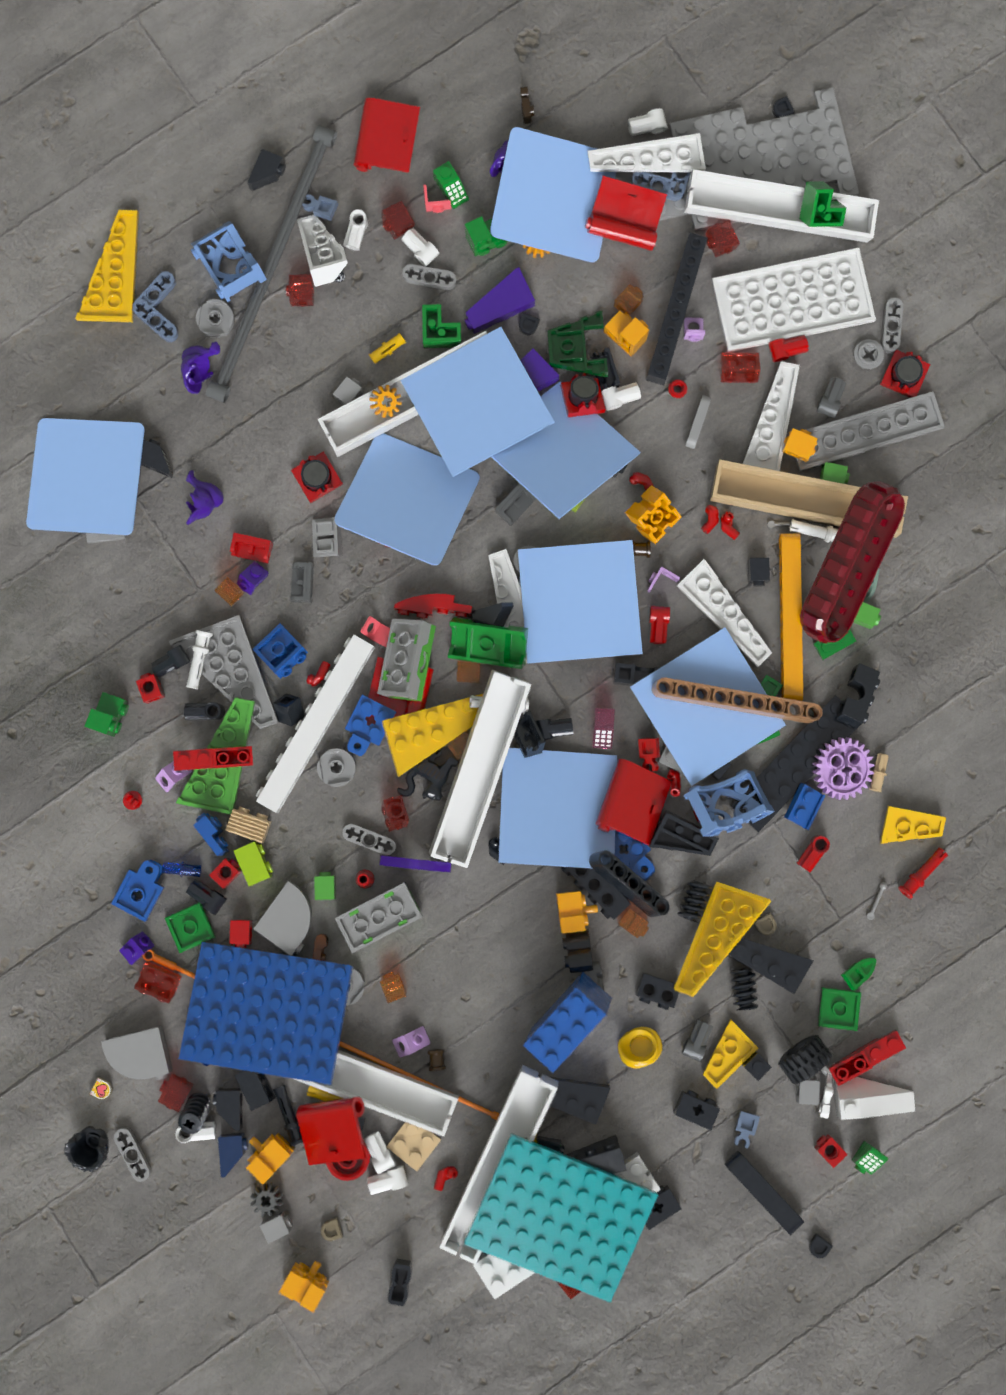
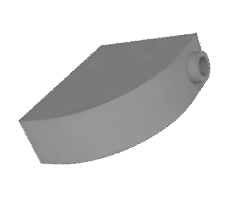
[254,881,312,956]
[101,1025,173,1080]

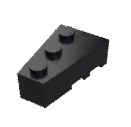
[649,810,719,856]

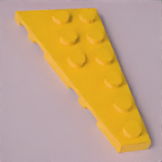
[75,210,139,322]
[382,693,484,777]
[674,882,771,997]

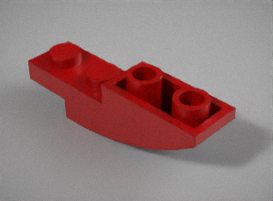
[394,594,473,619]
[173,746,253,771]
[828,1030,906,1086]

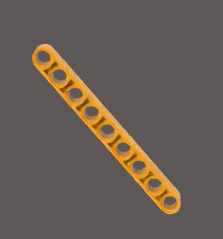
[779,533,803,701]

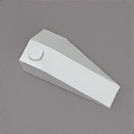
[297,215,348,287]
[834,1077,915,1120]

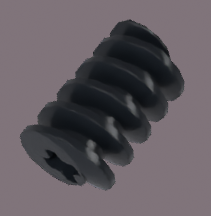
[677,880,712,923]
[730,969,758,1010]
[178,1093,211,1134]

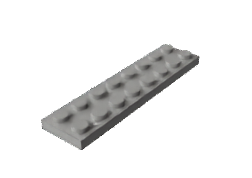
[795,392,945,472]

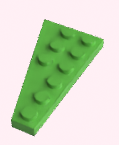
[176,697,255,814]

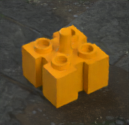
[625,485,681,544]
[556,891,598,934]
[246,1132,295,1184]
[279,1261,329,1312]

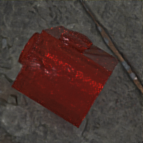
[381,201,415,240]
[705,220,740,257]
[286,274,314,307]
[381,795,409,832]
[158,1073,193,1112]

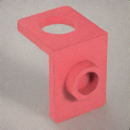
[423,185,451,213]
[360,616,390,647]

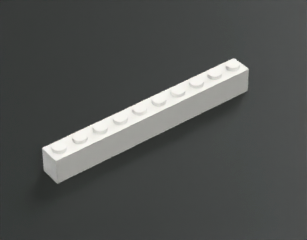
[256,635,375,813]

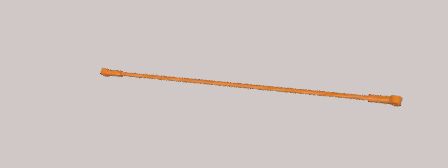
[143,949,500,1121]

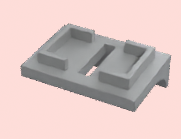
[312,517,342,558]

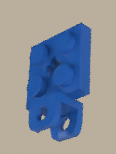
[345,694,396,756]
[614,830,655,881]
[111,859,164,922]

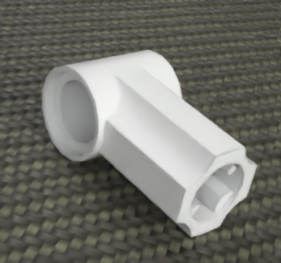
[628,108,667,136]
[343,210,368,250]
[402,228,439,267]
[601,382,641,411]
[175,1121,216,1143]
[363,1131,397,1174]
[367,1165,409,1195]

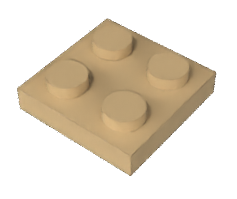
[386,1122,441,1171]

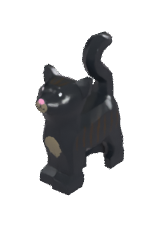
[397,750,459,801]

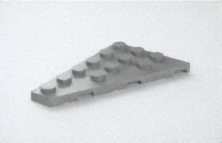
[169,615,279,729]

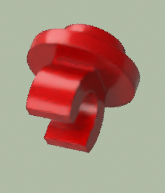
[123,791,143,810]

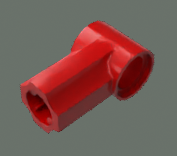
[768,335,809,362]
[649,606,670,644]
[796,835,830,873]

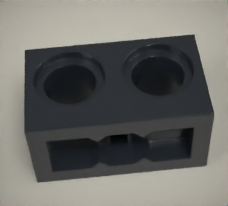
[635,972,679,1010]

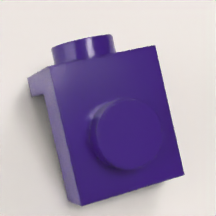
[237,561,269,595]
[119,931,154,965]

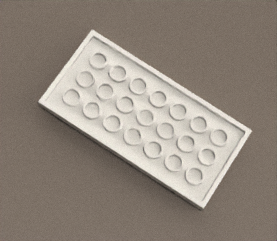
[711,248,876,352]

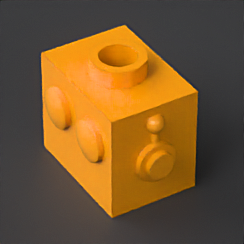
[782,428,818,462]

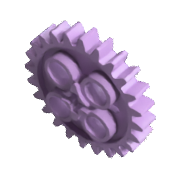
[812,737,874,800]

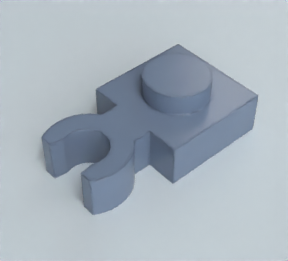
[302,195,338,221]
[734,1110,760,1148]

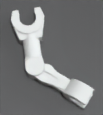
[819,1063,835,1118]

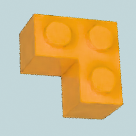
[604,311,649,357]

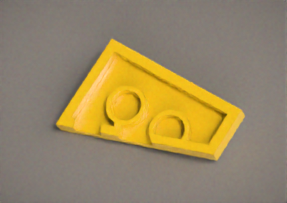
[880,805,946,844]
[702,1019,758,1089]

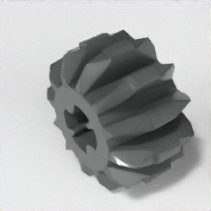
[250,1182,284,1217]

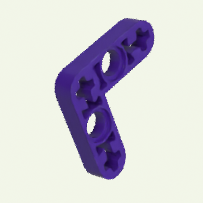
[379,855,452,872]

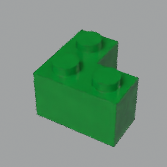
[799,181,847,227]
[465,216,509,257]
[422,304,461,348]
[84,692,129,737]

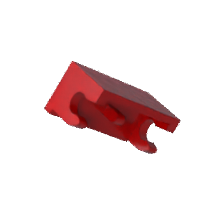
[230,532,273,564]

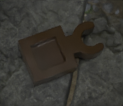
[520,87,534,124]

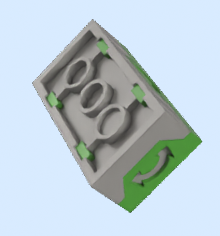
[377,619,436,701]
[335,882,423,953]

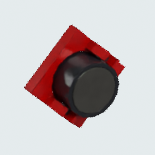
[880,350,931,398]
[560,373,606,417]
[291,451,343,503]

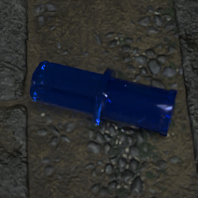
[162,862,201,877]

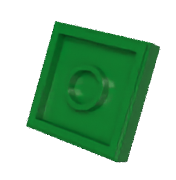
[165,902,216,953]
[818,987,861,1031]

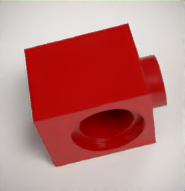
[136,673,165,704]
[209,858,242,889]
[230,920,252,948]
[814,1134,848,1168]

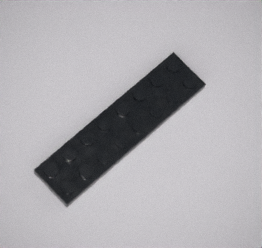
[730,695,857,832]

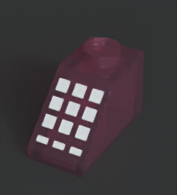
[593,708,615,749]

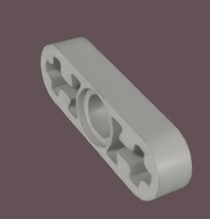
[402,264,456,290]
[881,298,903,354]
[685,395,711,449]
[342,824,396,855]
[114,1127,151,1182]

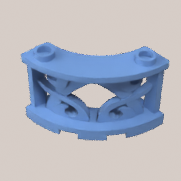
[191,221,267,302]
[684,769,775,837]

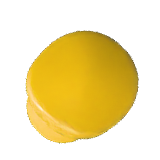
[618,1027,663,1068]

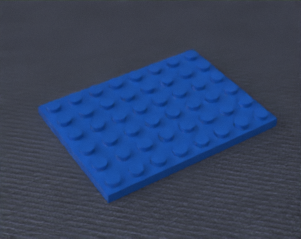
[179,942,353,1085]

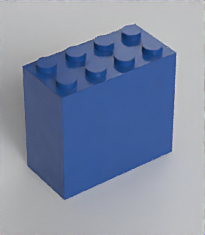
[523,972,612,1072]

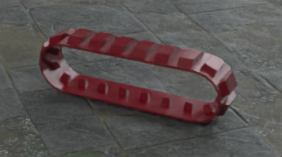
[800,481,905,644]

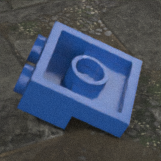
[252,623,308,679]
[193,813,229,856]

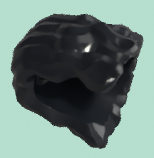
[64,1126,109,1172]

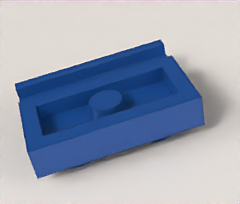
[784,783,825,830]

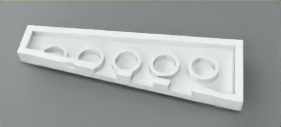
[588,133,706,172]
[743,361,800,471]
[488,549,527,669]
[677,559,772,667]

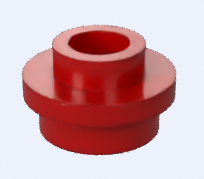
[668,379,687,399]

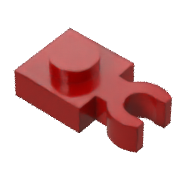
[638,738,660,771]

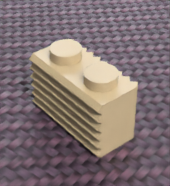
[225,806,272,843]

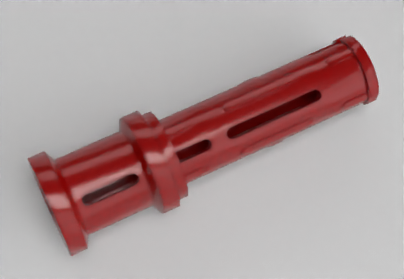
[898,847,948,899]

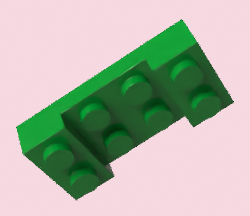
[448,617,528,669]

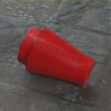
[355,869,375,889]

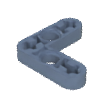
[631,172,690,201]
[133,271,179,342]

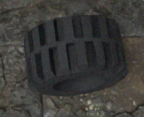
[778,1035,832,1084]

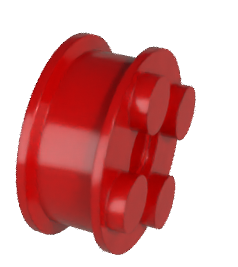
[326,1140,370,1181]

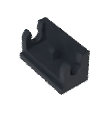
[590,347,620,391]
[514,711,545,758]
[235,1070,276,1111]

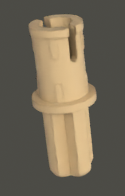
[869,753,889,792]

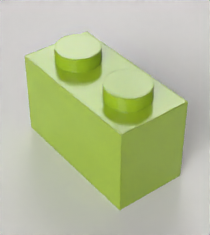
[234,841,273,886]

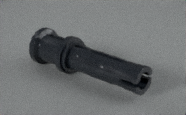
[273,1085,303,1147]

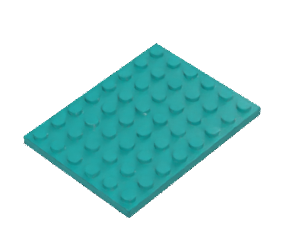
[464,1133,658,1303]

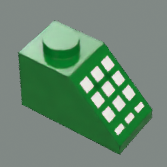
[433,161,469,209]
[852,1141,889,1175]

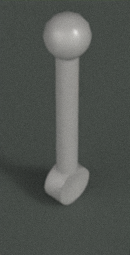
[767,520,807,529]
[867,882,887,920]

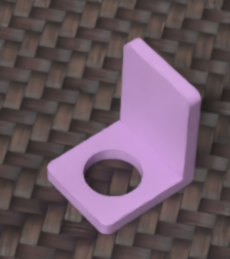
[684,318,705,342]
[647,567,680,593]
[155,761,192,792]
[392,1026,430,1057]

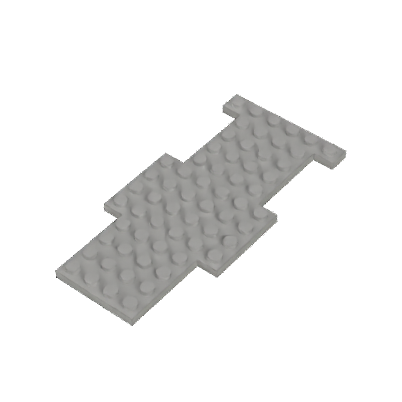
[615,87,859,232]

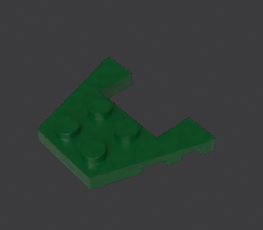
[547,310,608,377]

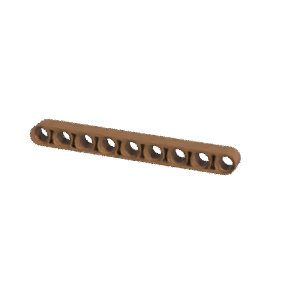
[652,678,822,723]

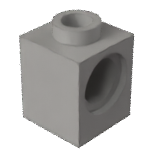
[333,377,363,406]
[796,1076,820,1105]
[260,1211,293,1244]

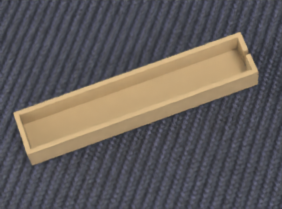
[710,459,908,538]

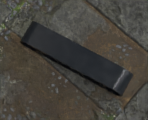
[589,850,670,917]
[724,1151,804,1236]

